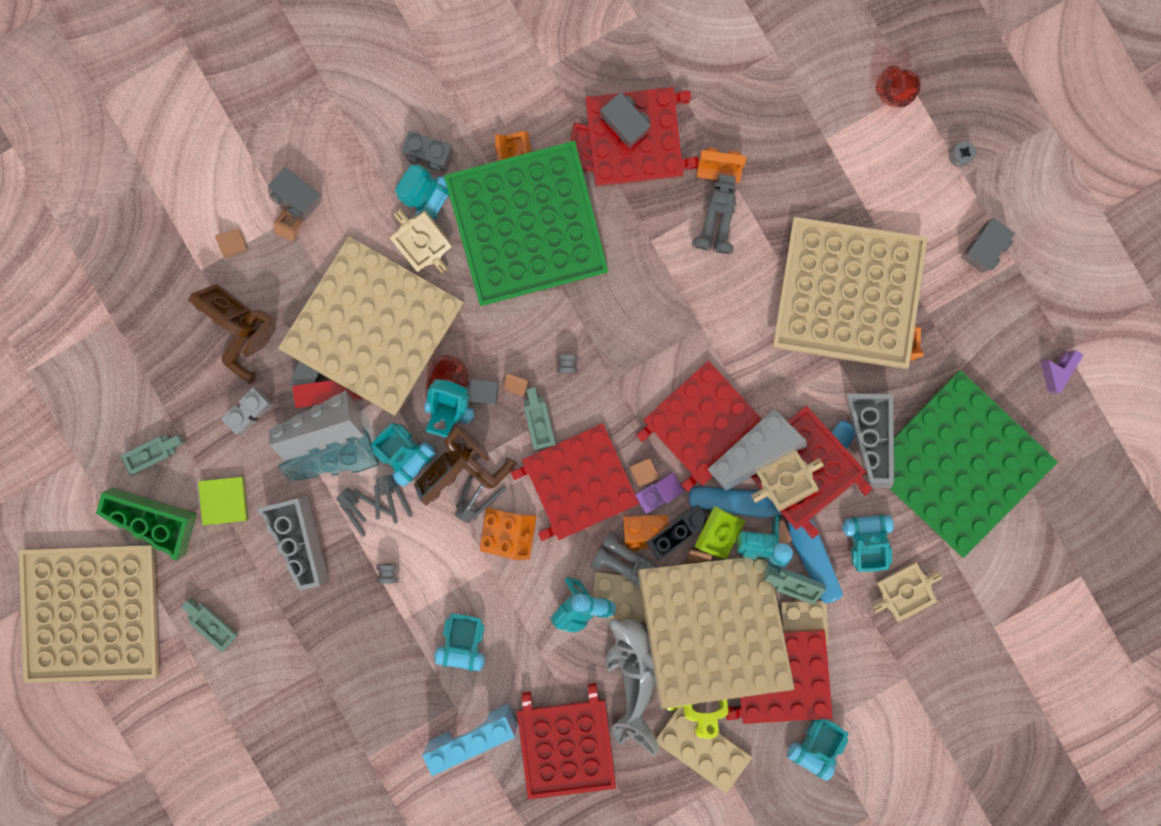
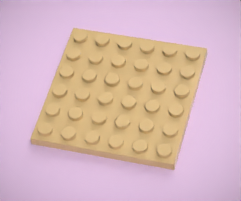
[772,217,928,370]
[278,236,464,417]
[19,545,159,683]
[638,557,794,709]

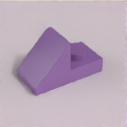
[1041,350,1084,394]
[635,472,684,514]

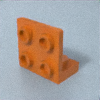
[480,508,537,560]

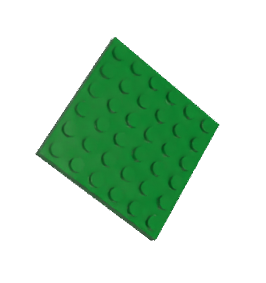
[444,140,608,306]
[889,370,1058,558]

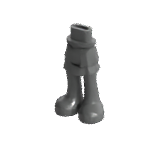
[691,174,737,254]
[590,530,658,586]

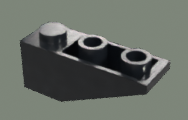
[646,505,708,561]

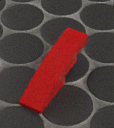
[292,380,364,408]

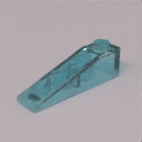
[278,427,379,481]

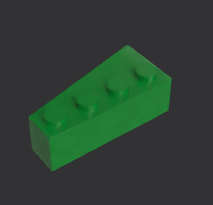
[96,487,197,561]

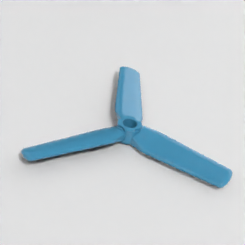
[689,420,855,603]

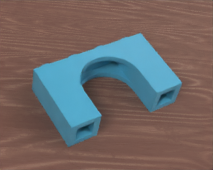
[422,704,518,776]

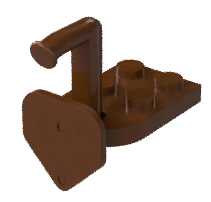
[188,284,276,384]
[414,425,517,506]

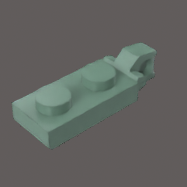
[524,387,556,450]
[121,435,186,475]
[763,566,826,605]
[181,598,239,652]

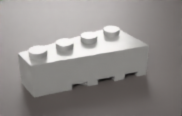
[269,391,364,461]
[846,394,894,488]
[708,409,807,491]
[257,496,329,591]

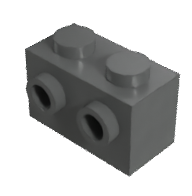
[600,92,651,149]
[401,130,454,171]
[268,167,321,221]
[960,218,1015,273]

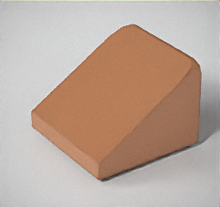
[274,208,304,241]
[215,229,248,258]
[504,373,529,396]
[630,458,659,487]
[779,518,792,544]
[685,547,712,564]

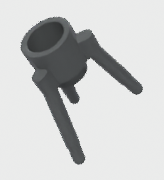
[373,475,412,524]
[454,476,506,523]
[336,487,391,537]

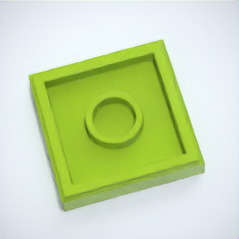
[198,477,248,525]
[694,506,745,560]

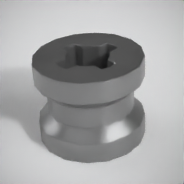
[949,141,976,167]
[556,355,579,373]
[376,563,399,584]

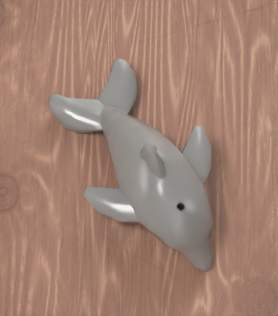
[605,619,659,756]

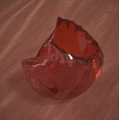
[875,65,921,108]
[426,355,468,389]

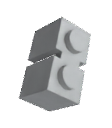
[221,388,275,435]

